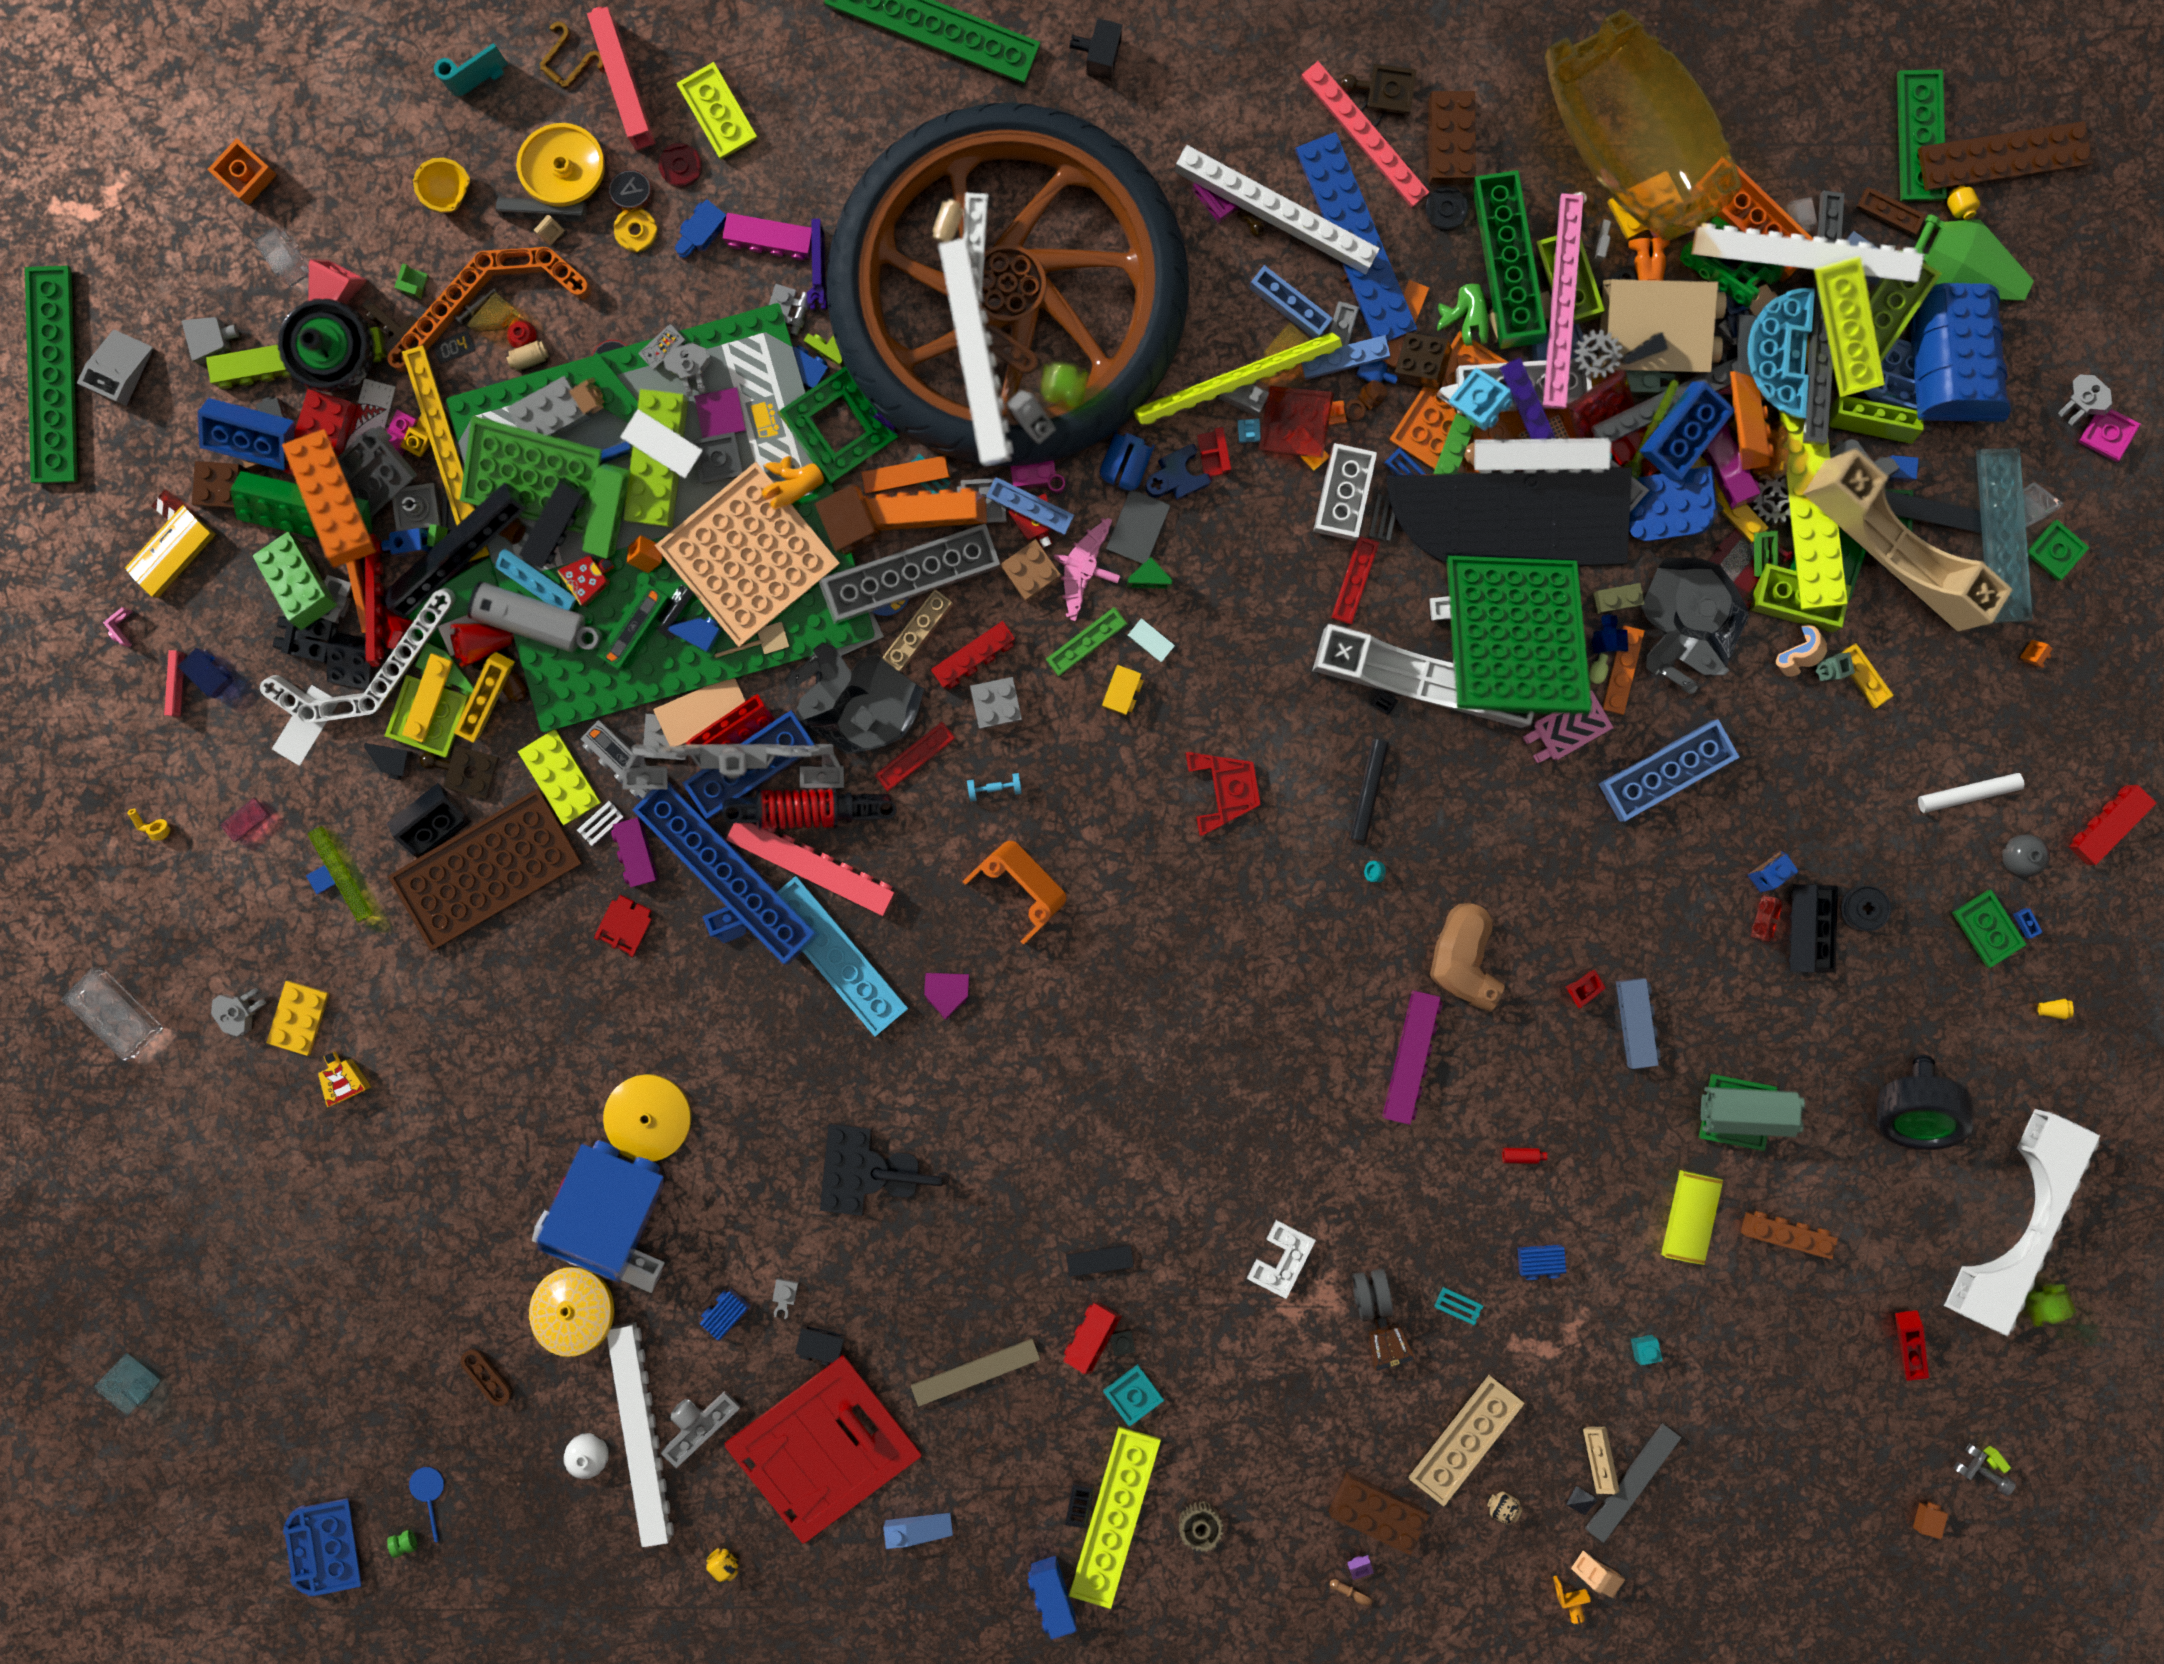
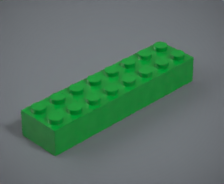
[1473,170,1547,349]

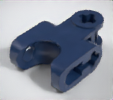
[1145,444,1213,500]

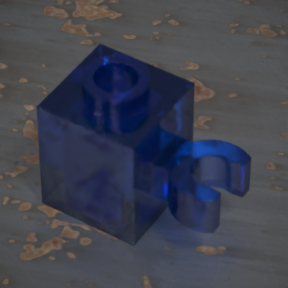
[1592,615,1628,654]

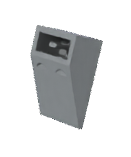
[77,329,154,406]

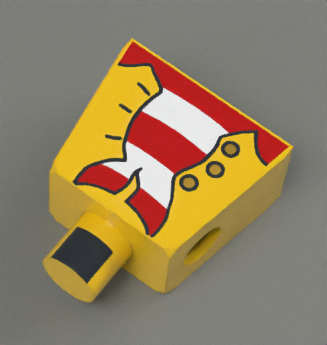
[318,1051,371,1107]

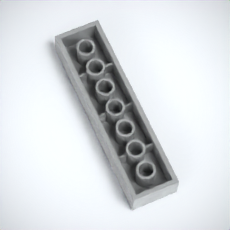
[819,523,1000,624]

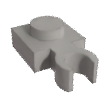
[772,1278,799,1319]

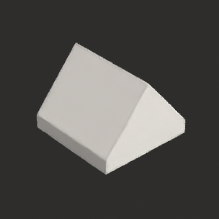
[1436,384,1458,407]

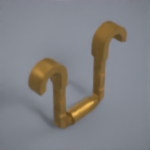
[540,22,604,88]

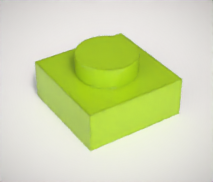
[1983,1446,2011,1473]

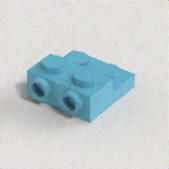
[1448,367,1513,431]

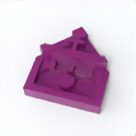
[924,973,969,1020]

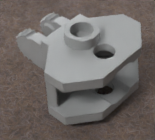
[663,343,711,397]
[2058,374,2112,426]
[211,988,266,1036]

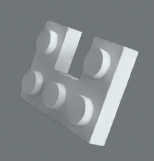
[1247,1220,1316,1299]

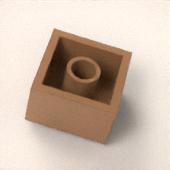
[1000,539,1061,602]

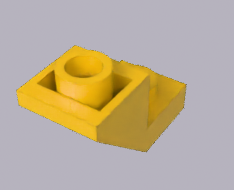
[400,414,431,457]

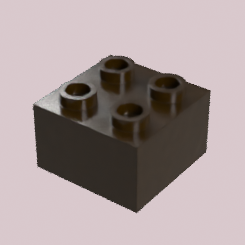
[1395,332,1452,390]

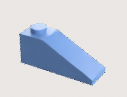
[884,1513,953,1549]

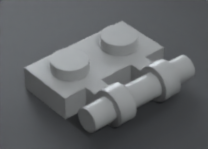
[769,284,810,336]

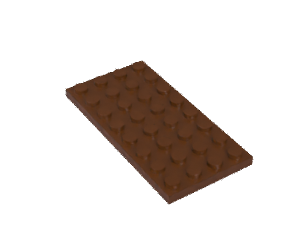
[387,788,583,951]

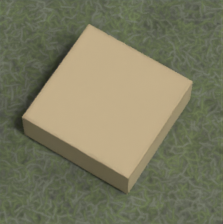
[534,215,565,246]

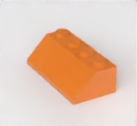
[1730,371,1773,470]

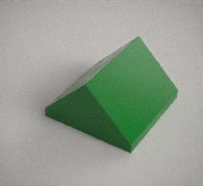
[1127,557,1172,589]

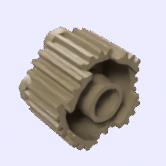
[1179,1501,1223,1552]

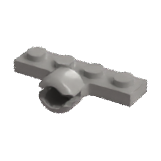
[661,1391,740,1468]

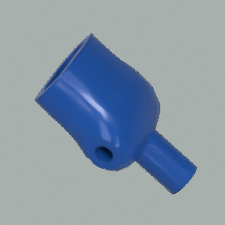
[1356,360,1397,384]

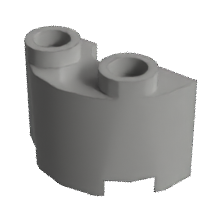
[321,575,352,623]

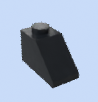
[364,743,413,780]

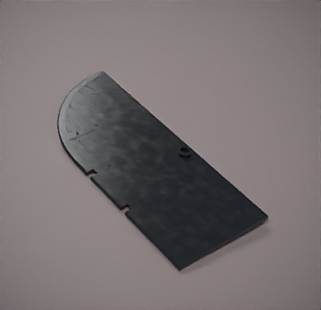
[1387,467,1632,566]

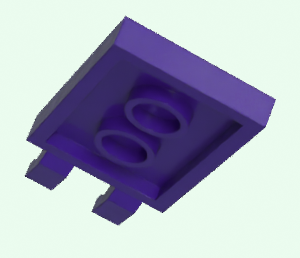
[807,219,827,310]

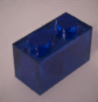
[178,648,234,698]

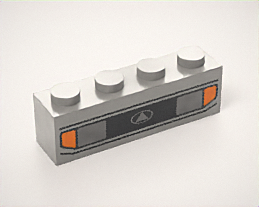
[581,720,652,799]

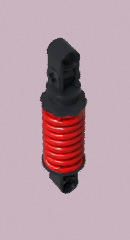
[722,787,897,831]

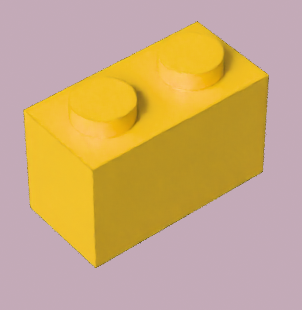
[1102,665,1144,716]

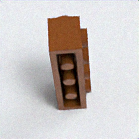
[1740,1211,1838,1259]

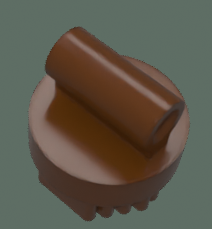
[1357,380,1387,411]

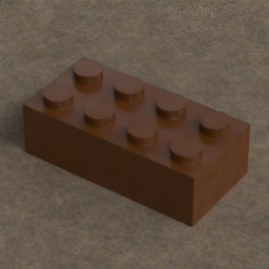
[1428,91,1476,185]
[1329,1472,1429,1556]

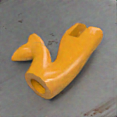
[761,456,824,510]

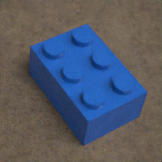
[1028,1556,1077,1640]

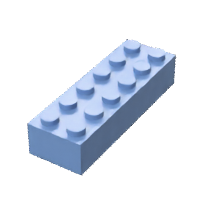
[1599,719,1739,822]

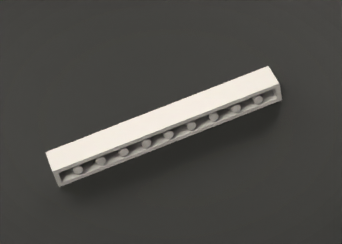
[1175,145,1380,275]
[1691,223,1924,282]
[939,238,1013,466]
[607,1322,674,1547]

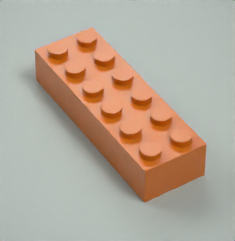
[1689,155,1813,283]
[282,429,376,568]
[864,488,987,531]

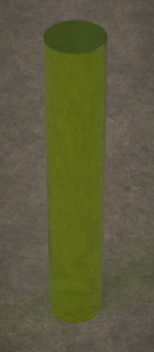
[307,826,374,923]

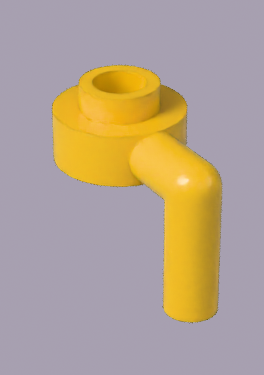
[127,809,171,841]

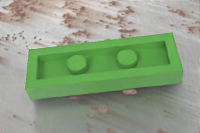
[1433,413,1475,474]

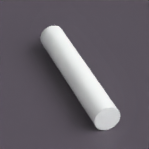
[1918,773,2024,813]

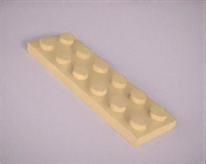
[1408,1375,1525,1506]

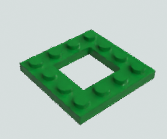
[777,366,898,485]

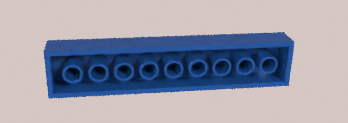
[632,781,819,965]

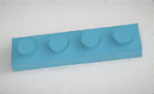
[495,548,576,611]

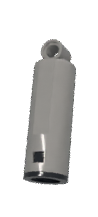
[467,581,603,653]

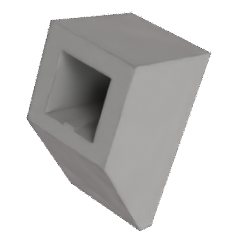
[1005,390,1056,444]

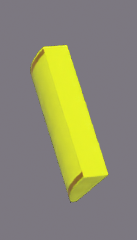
[1661,1170,1723,1265]

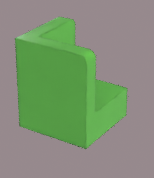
[394,264,428,299]

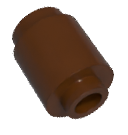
[502,670,528,703]

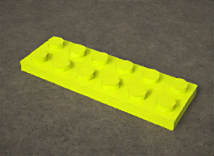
[1814,256,1885,397]

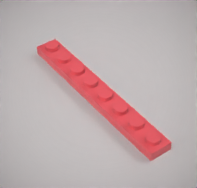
[1301,61,1429,208]

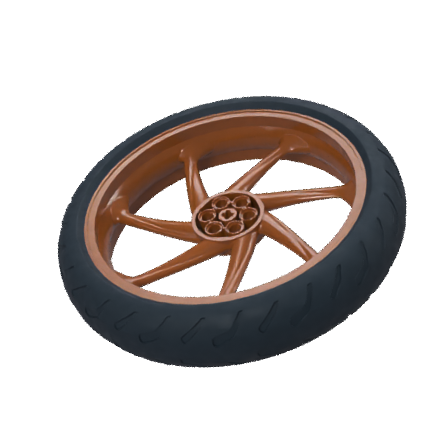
[827,102,1189,466]

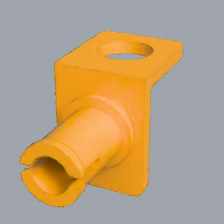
[1553,1576,1591,1624]

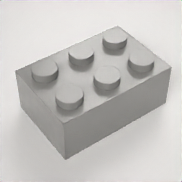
[507,376,591,438]

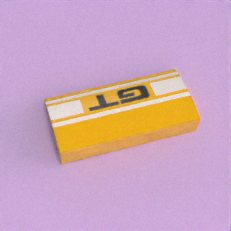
[125,505,216,598]

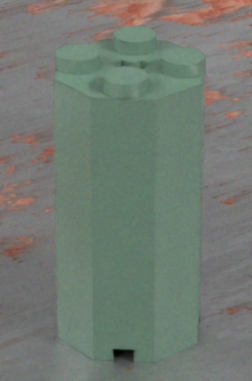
[1700,1087,1805,1137]

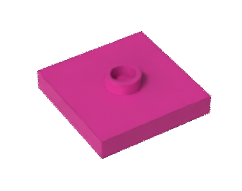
[2078,409,2141,463]

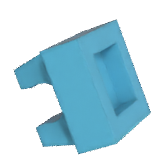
[1237,419,1261,443]

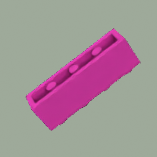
[723,213,812,261]

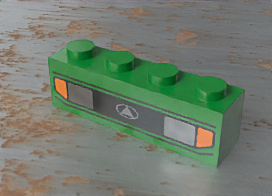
[596,582,671,671]

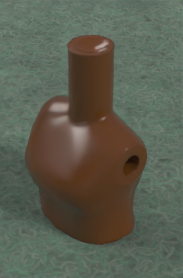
[498,517,526,545]

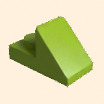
[804,333,844,368]

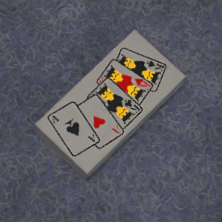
[638,324,686,371]

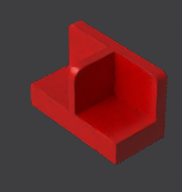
[1197,427,1231,476]

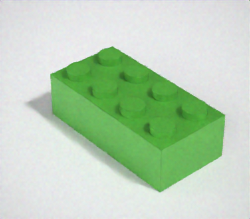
[252,531,337,630]

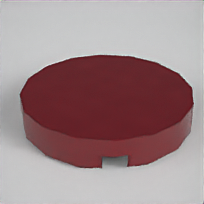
[658,143,702,188]

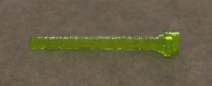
[1624,381,1679,479]

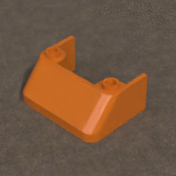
[962,841,1066,945]

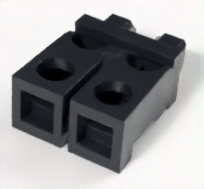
[272,616,339,663]

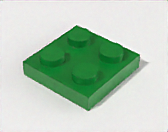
[2026,519,2090,581]

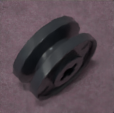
[1840,886,1891,932]

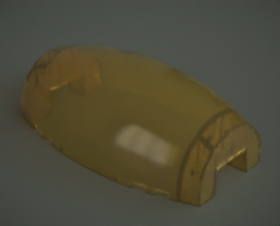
[1545,9,1741,240]

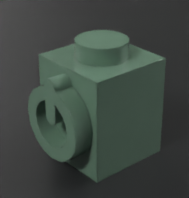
[1816,652,1855,681]

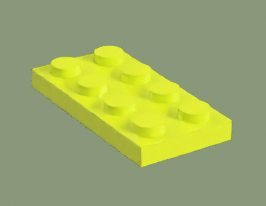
[676,62,758,160]
[518,729,602,825]

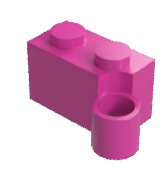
[1011,460,1065,494]

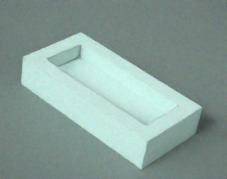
[1128,618,1175,663]

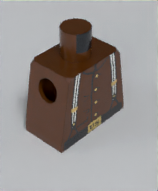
[1369,1316,1415,1371]

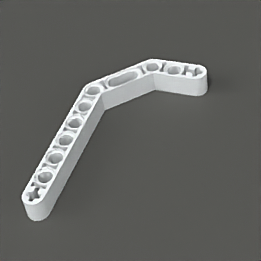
[260,588,456,723]

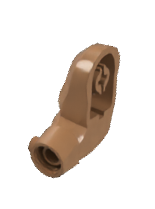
[1430,903,1505,1012]

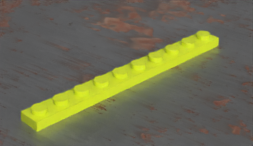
[1134,332,1342,424]

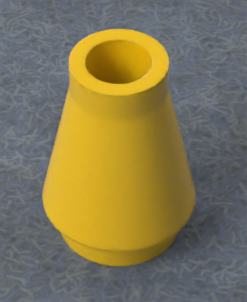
[2038,998,2074,1020]

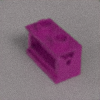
[1192,183,1239,224]

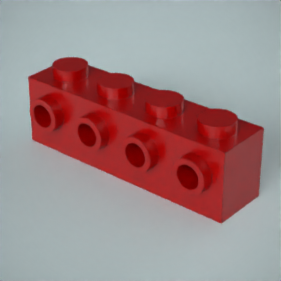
[931,621,1016,690]
[686,694,775,745]

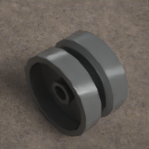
[1352,1268,1393,1322]

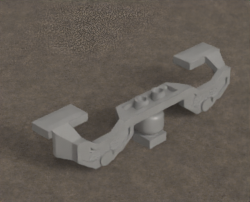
[622,744,844,789]

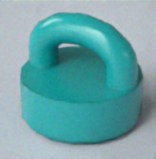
[1364,860,1386,883]

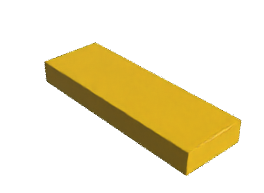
[1841,643,1894,709]

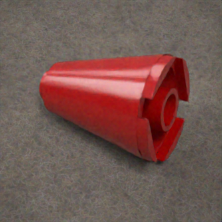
[450,623,514,667]

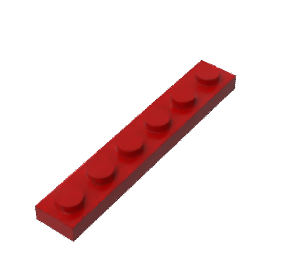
[365,534,384,666]

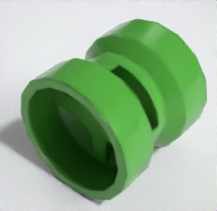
[387,1529,417,1558]

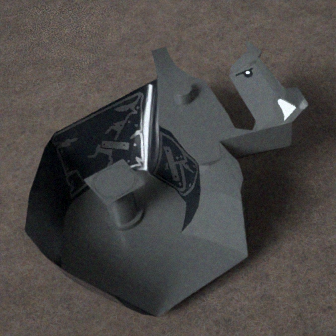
[1641,557,1749,694]
[784,642,924,754]

